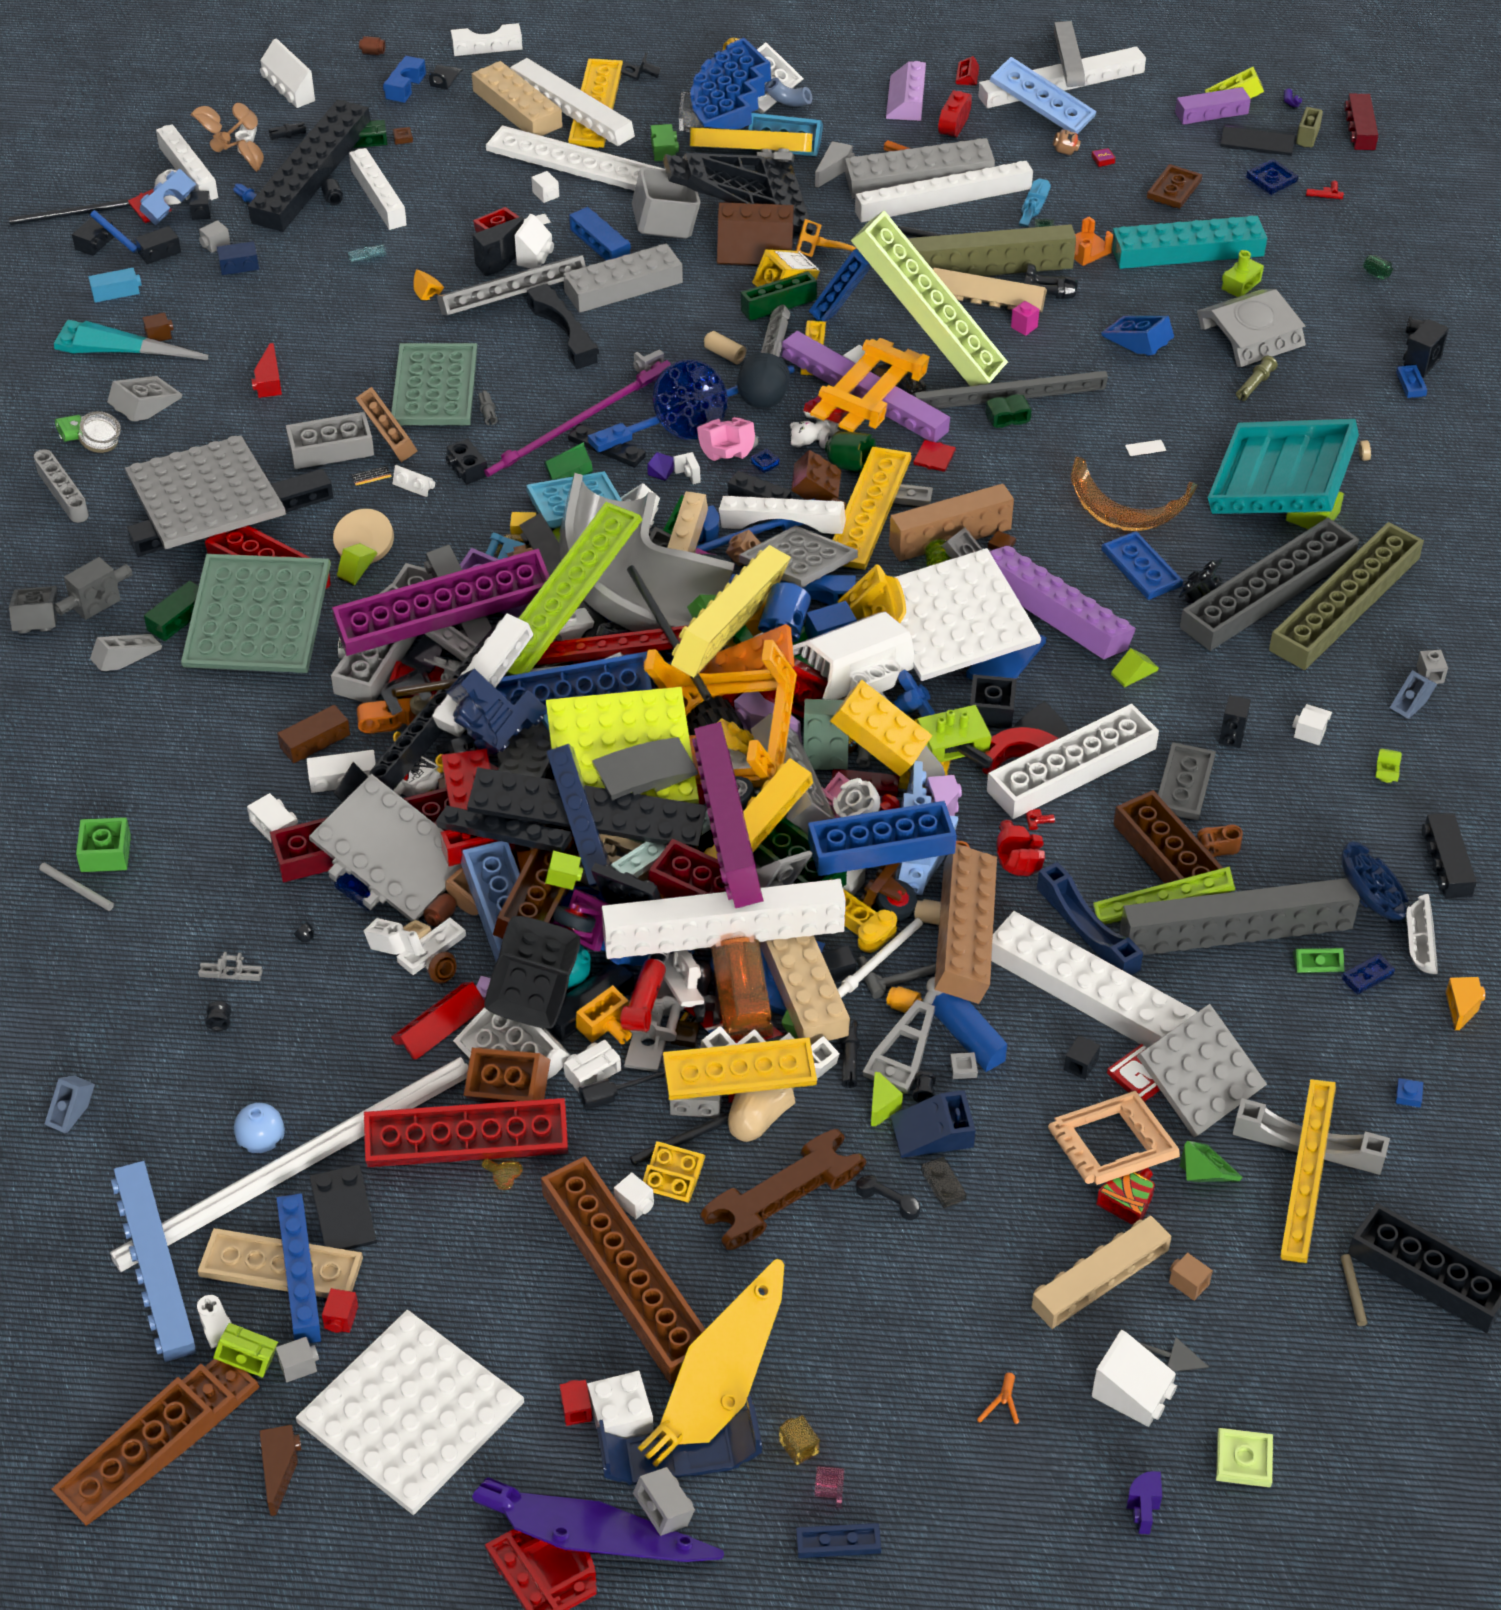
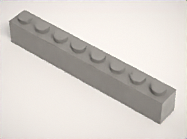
[437,255,586,315]

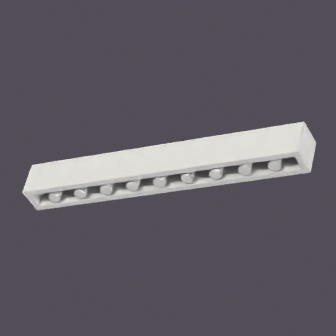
[978,47,1146,108]
[510,58,635,146]
[855,161,1033,222]

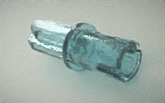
[348,244,386,262]

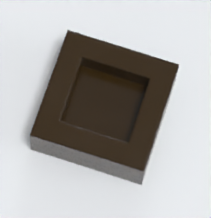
[671,1020,700,1048]

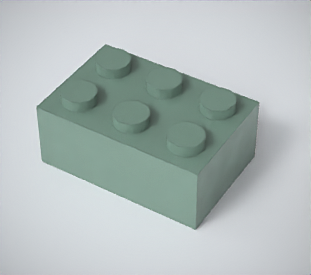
[803,699,849,770]

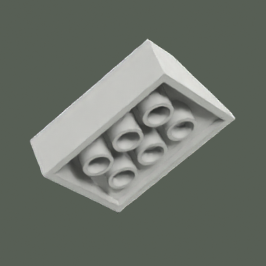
[755,43,804,114]
[453,1007,571,1080]

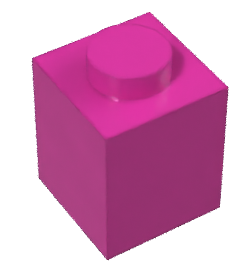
[1011,301,1040,336]

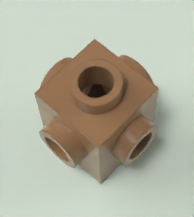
[726,530,761,566]

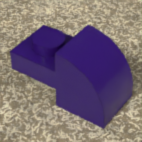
[1126,1471,1162,1534]

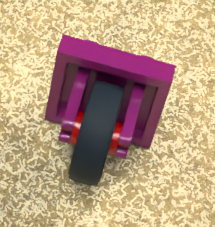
[553,889,610,951]

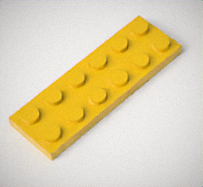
[663,1037,817,1100]

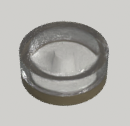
[78,411,121,453]

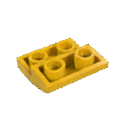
[643,1141,705,1203]

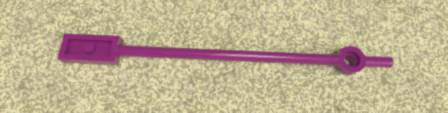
[484,360,672,477]

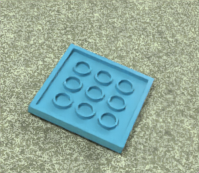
[526,471,622,529]

